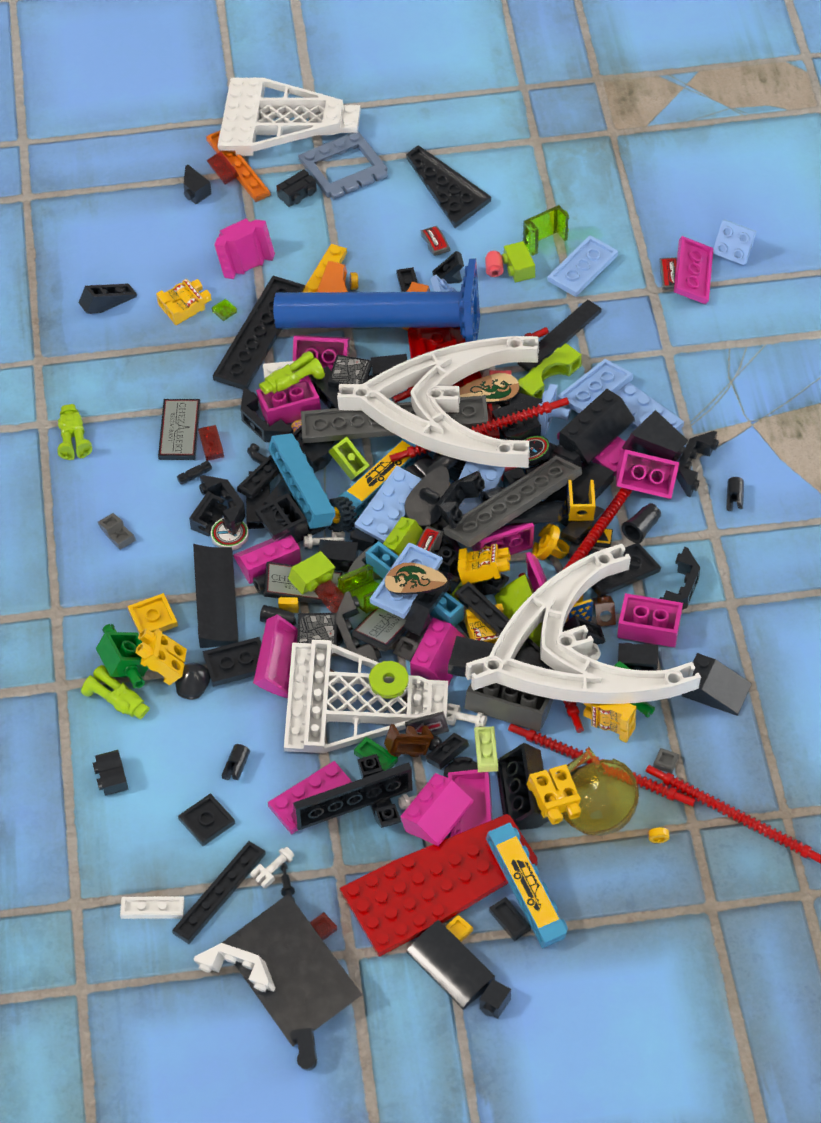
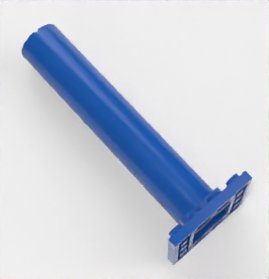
[273,258,480,343]

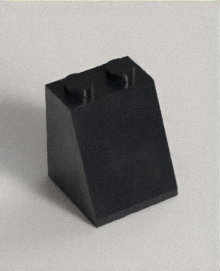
[622,410,688,461]

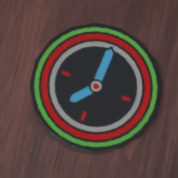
[522,435,552,466]

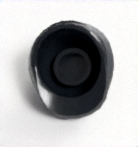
[175,663,210,699]

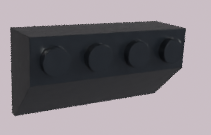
[559,389,635,465]
[497,743,549,830]

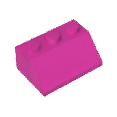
[293,335,350,370]
[256,376,321,426]
[616,449,680,499]
[472,523,534,555]
[233,534,301,584]
[617,593,683,648]
[410,618,466,685]
[400,773,473,846]

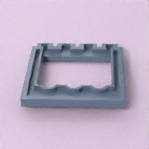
[298,131,388,200]

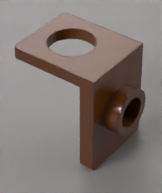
[591,595,616,626]

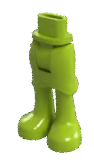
[259,351,325,395]
[57,404,93,460]
[81,665,150,719]

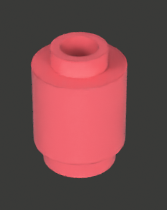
[485,251,504,277]

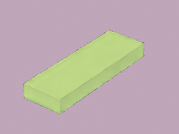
[474,727,498,772]

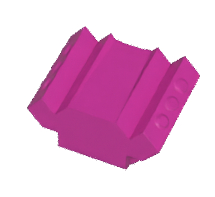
[214,218,275,279]

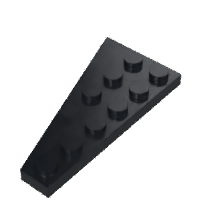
[406,145,491,228]

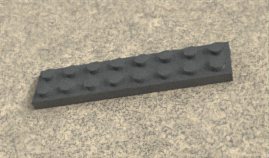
[443,456,582,548]

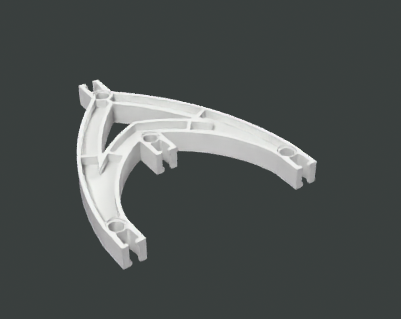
[337,336,539,468]
[465,544,701,704]

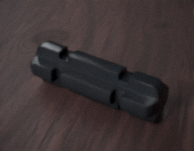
[177,461,212,484]

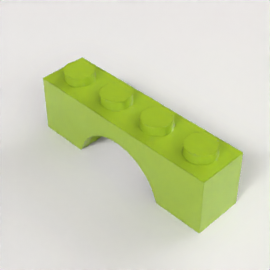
[518,343,582,399]

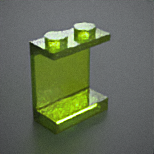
[523,205,569,256]
[338,564,380,614]

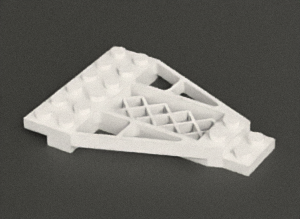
[218,78,361,156]
[284,640,448,753]

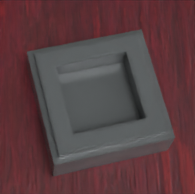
[653,748,680,774]

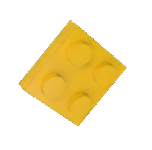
[127,593,178,633]

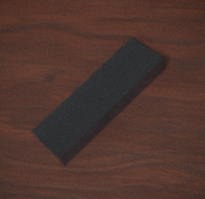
[193,544,239,648]
[448,636,554,684]
[291,762,412,830]

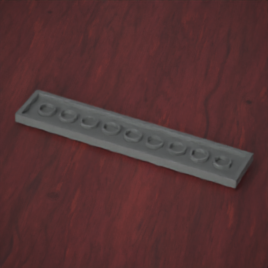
[301,395,488,443]

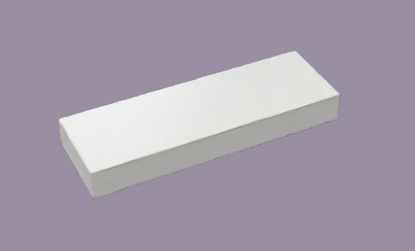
[120,896,185,919]

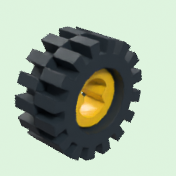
[328,497,357,532]

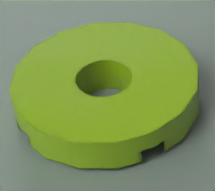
[369,661,409,699]

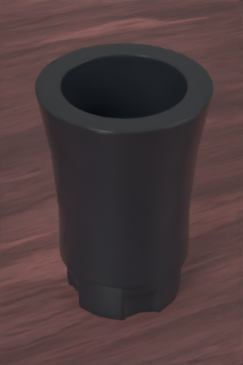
[621,503,661,543]

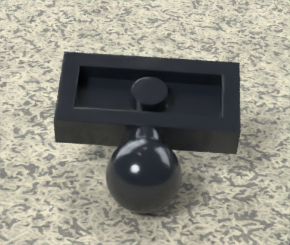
[425,733,469,770]

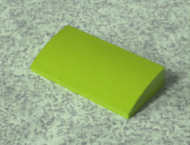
[494,575,543,647]

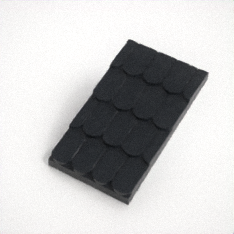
[222,894,362,1047]

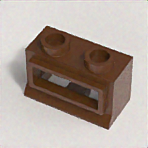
[384,724,434,758]

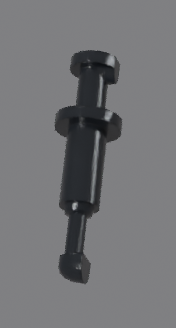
[281,863,295,902]

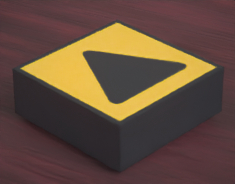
[594,529,613,548]

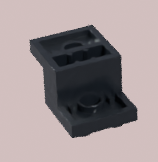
[492,399,541,441]
[255,494,326,543]

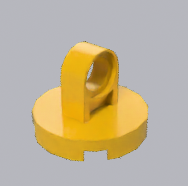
[532,523,570,560]

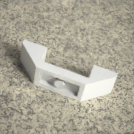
[194,943,275,992]

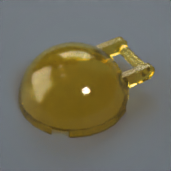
[557,747,639,836]

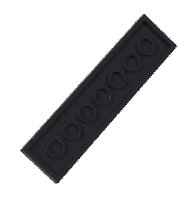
[213,276,305,389]

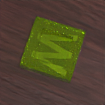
[212,298,237,321]

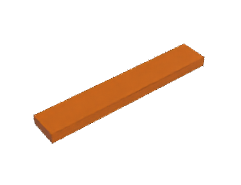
[206,130,271,202]

